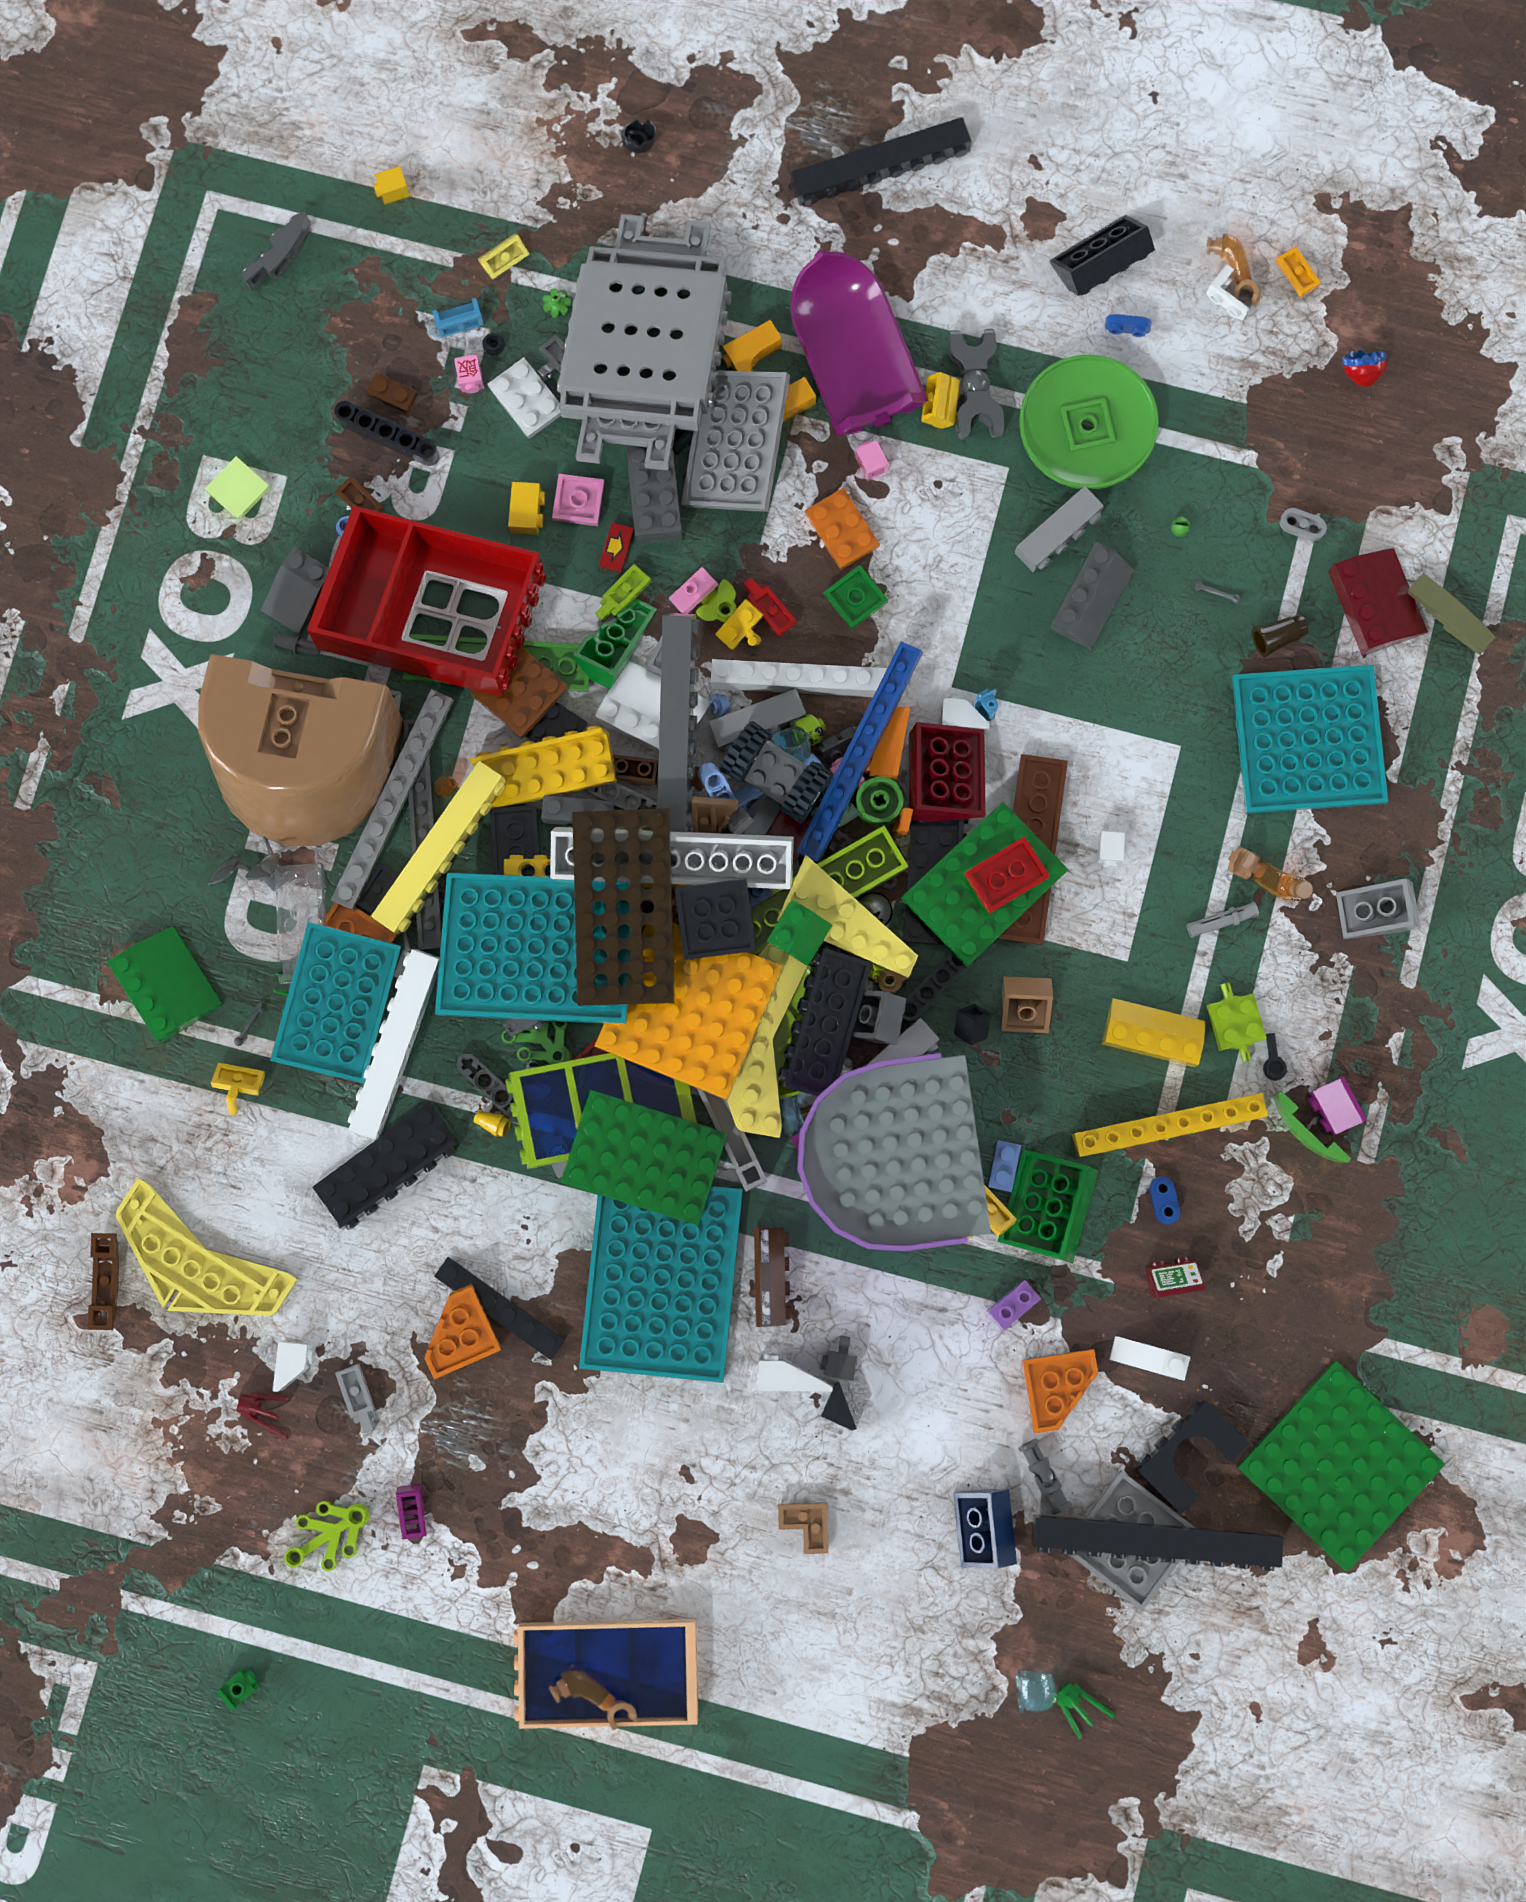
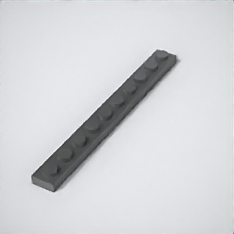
[403,719,442,951]

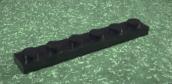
[434,1257,565,1360]

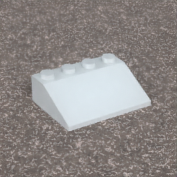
[595,661,710,753]

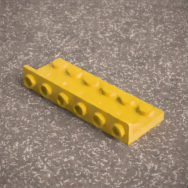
[470,726,617,808]

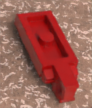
[744,578,797,637]

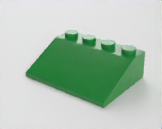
[107,926,223,1043]
[998,1150,1098,1264]

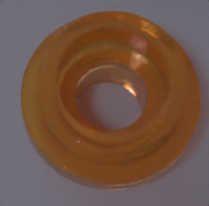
[434,776,458,797]

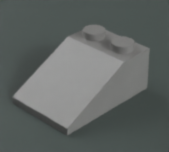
[1336,878,1421,939]

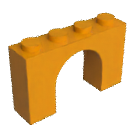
[721,320,816,422]

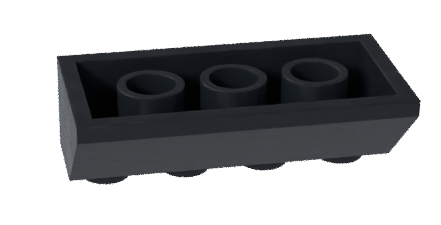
[1049,215,1155,296]

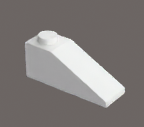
[1109,1336,1190,1380]

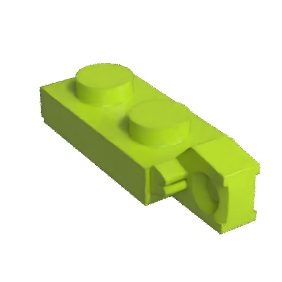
[596,564,652,623]

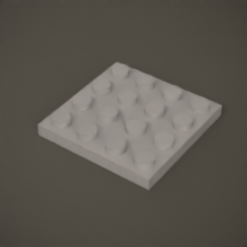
[1070,1470,1195,1612]

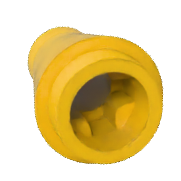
[474,1110,511,1137]

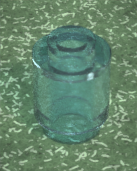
[779,1097,803,1133]

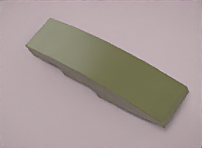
[1407,573,1496,655]

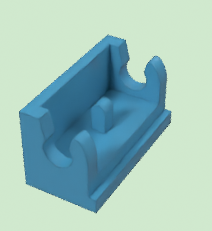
[432,298,484,338]

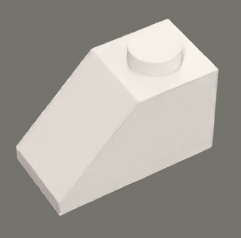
[941,695,989,733]
[273,1341,315,1392]

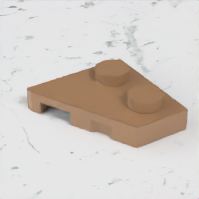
[692,796,739,834]

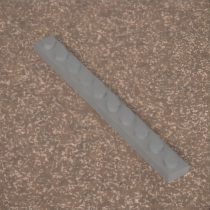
[331,689,453,911]

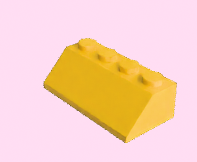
[1101,998,1205,1067]

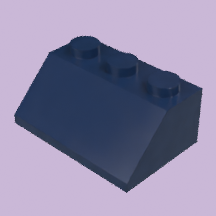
[953,1489,1017,1569]

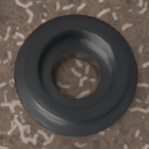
[482,333,505,356]

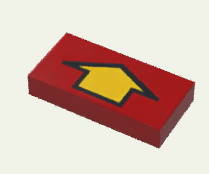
[599,522,634,574]

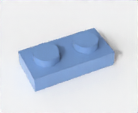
[988,1140,1021,1192]

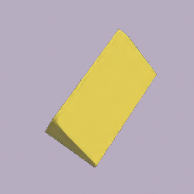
[478,234,529,279]

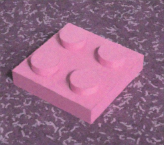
[552,474,605,526]

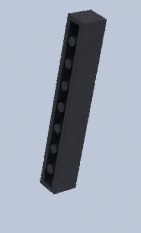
[791,117,972,206]

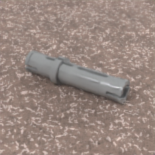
[1186,902,1259,938]

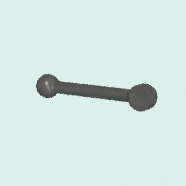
[1194,581,1241,604]
[402,930,412,956]
[234,1002,265,1046]

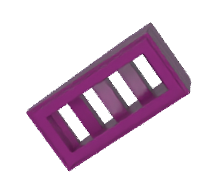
[396,1484,427,1540]

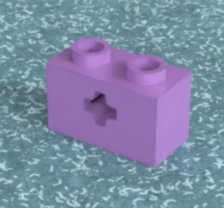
[986,1280,1041,1331]

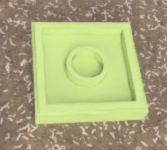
[205,456,270,521]

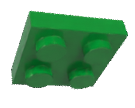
[823,565,888,630]

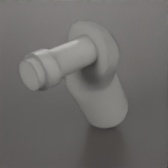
[897,770,909,802]

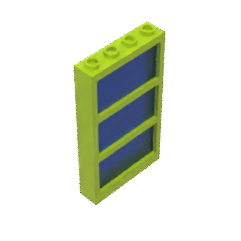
[506,1053,697,1169]

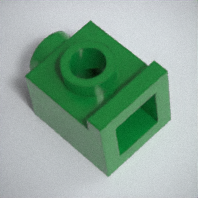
[216,1668,260,1711]

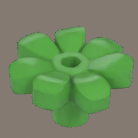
[543,288,572,318]

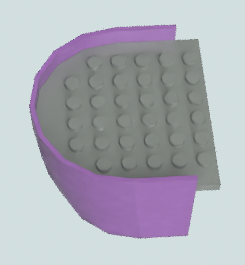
[798,1053,991,1251]

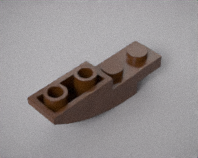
[613,754,704,792]

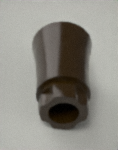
[1252,614,1309,657]

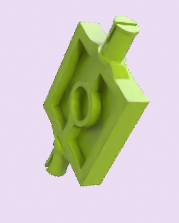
[1207,982,1267,1063]

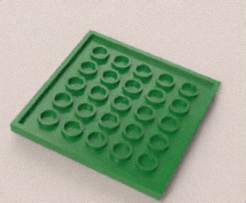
[1237,1361,1446,1572]

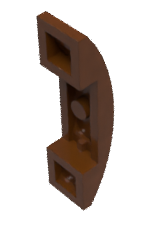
[87,1233,119,1330]

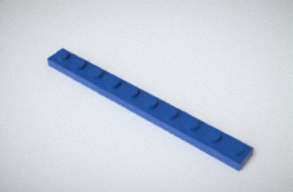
[796,641,923,863]

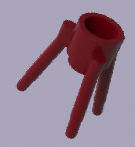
[237,1392,289,1439]

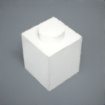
[1097,831,1125,868]

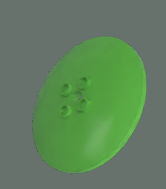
[1019,355,1159,489]

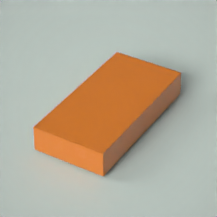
[892,807,913,839]

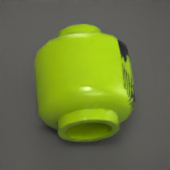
[790,714,826,749]

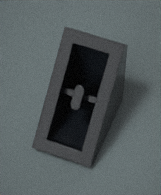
[821,1382,857,1431]

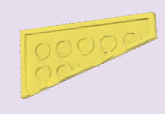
[777,855,918,978]

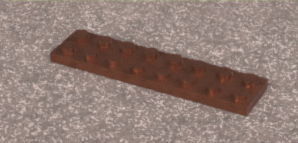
[997,754,1068,946]

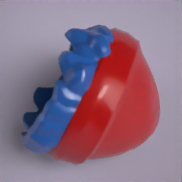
[1342,349,1387,387]

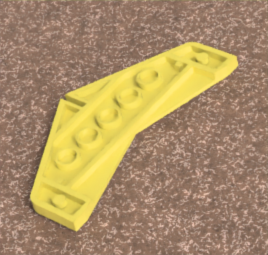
[727,944,807,1138]
[116,1178,299,1316]

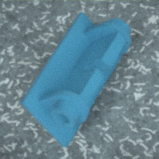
[973,688,998,721]

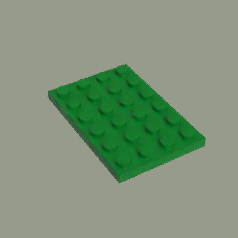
[901,802,1069,967]
[560,1090,727,1226]

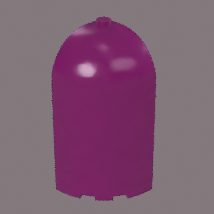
[791,250,928,436]

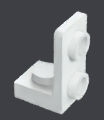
[1206,265,1249,320]

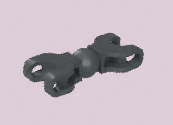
[947,328,1004,440]

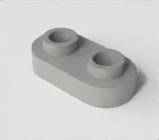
[1280,508,1327,541]

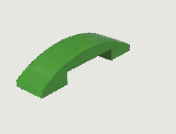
[1273,1091,1351,1163]

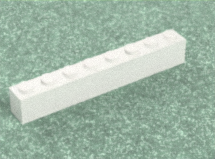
[711,659,887,697]
[348,949,440,1139]

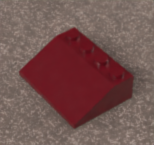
[1328,548,1428,656]
[909,722,986,822]

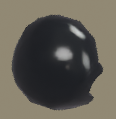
[621,119,657,154]

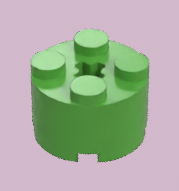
[856,776,904,828]

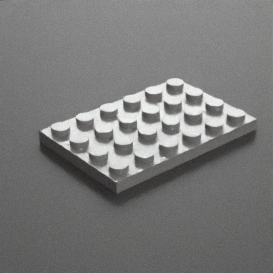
[681,370,790,512]

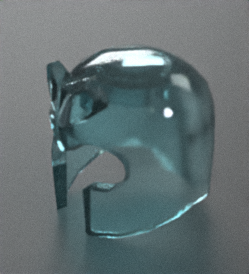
[771,727,811,764]
[1016,1670,1057,1713]

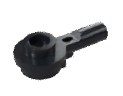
[1263,1033,1287,1081]

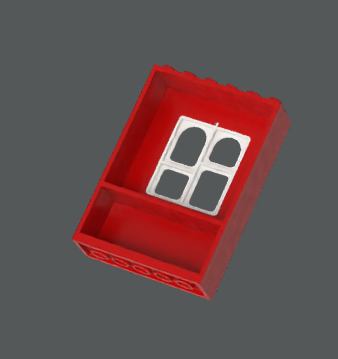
[307,506,547,697]

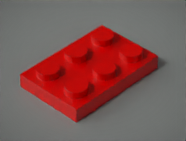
[964,836,1050,914]

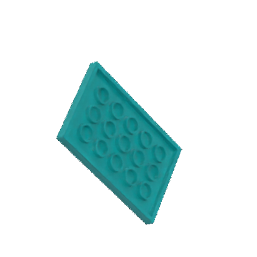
[270,921,401,1084]

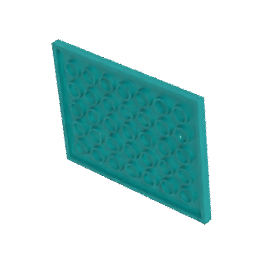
[435,873,632,1024]
[579,1186,743,1383]

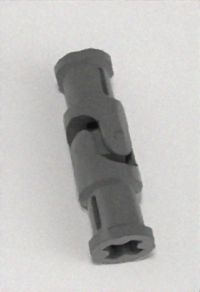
[1018,1438,1072,1515]

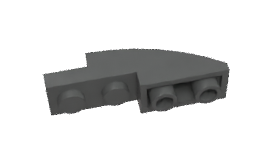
[240,210,311,290]

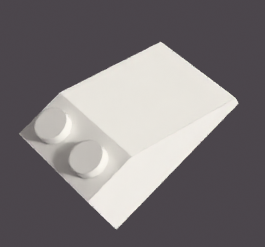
[759,1354,832,1392]

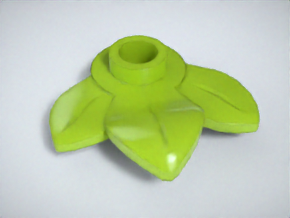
[696,579,737,622]

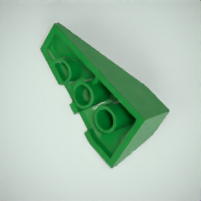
[573,599,657,690]

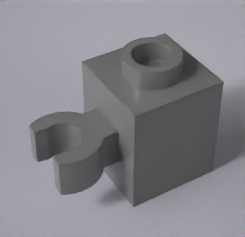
[820,1336,857,1381]

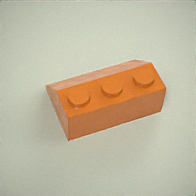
[865,707,910,782]

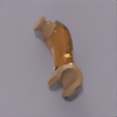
[1206,233,1261,307]
[1227,846,1313,901]
[549,1670,637,1731]

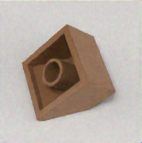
[1001,977,1053,1033]

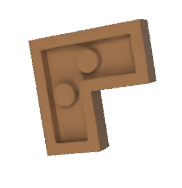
[778,1502,828,1554]

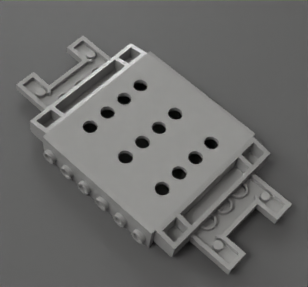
[557,214,731,470]

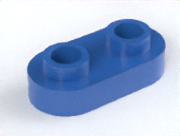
[1105,314,1152,337]
[1149,1176,1180,1224]

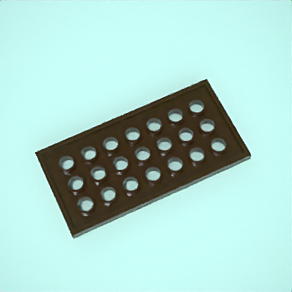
[572,808,675,1006]

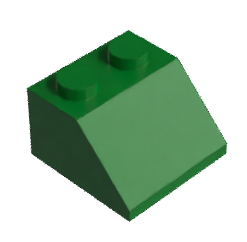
[767,899,832,966]

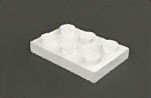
[487,357,561,439]

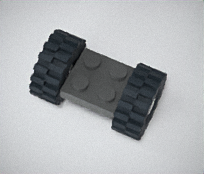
[720,721,834,824]

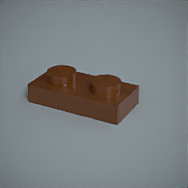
[366,373,418,414]
[335,476,384,513]

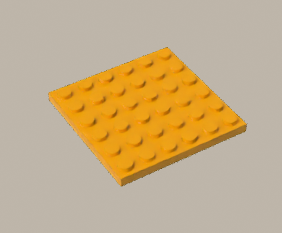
[595,923,783,1100]

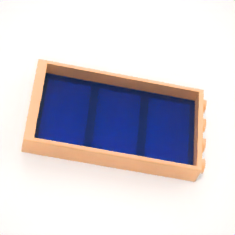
[514,1619,698,1729]

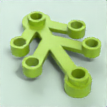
[284,1501,370,1572]

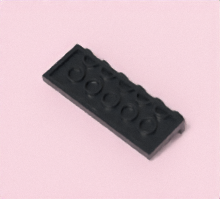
[903,819,968,946]
[777,948,872,1097]
[312,1102,460,1230]

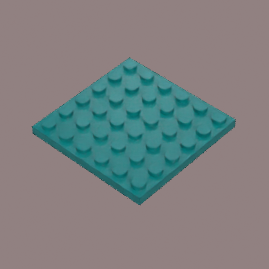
[1232,665,1388,814]

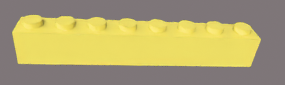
[371,761,506,935]

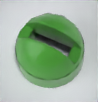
[1171,516,1190,537]

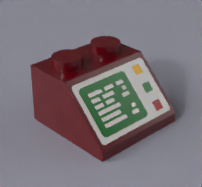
[1145,1256,1206,1298]

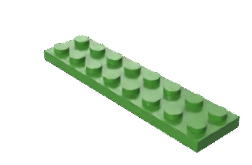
[403,634,590,692]

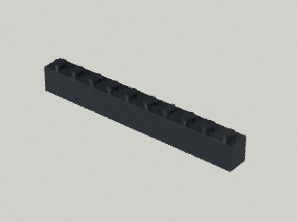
[1031,1514,1283,1571]

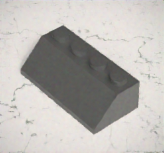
[1050,542,1134,650]

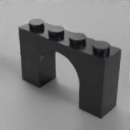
[1136,1400,1249,1514]

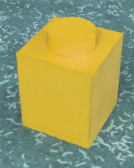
[373,166,410,204]

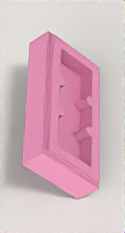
[668,567,718,614]

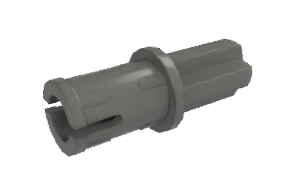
[274,632,321,656]

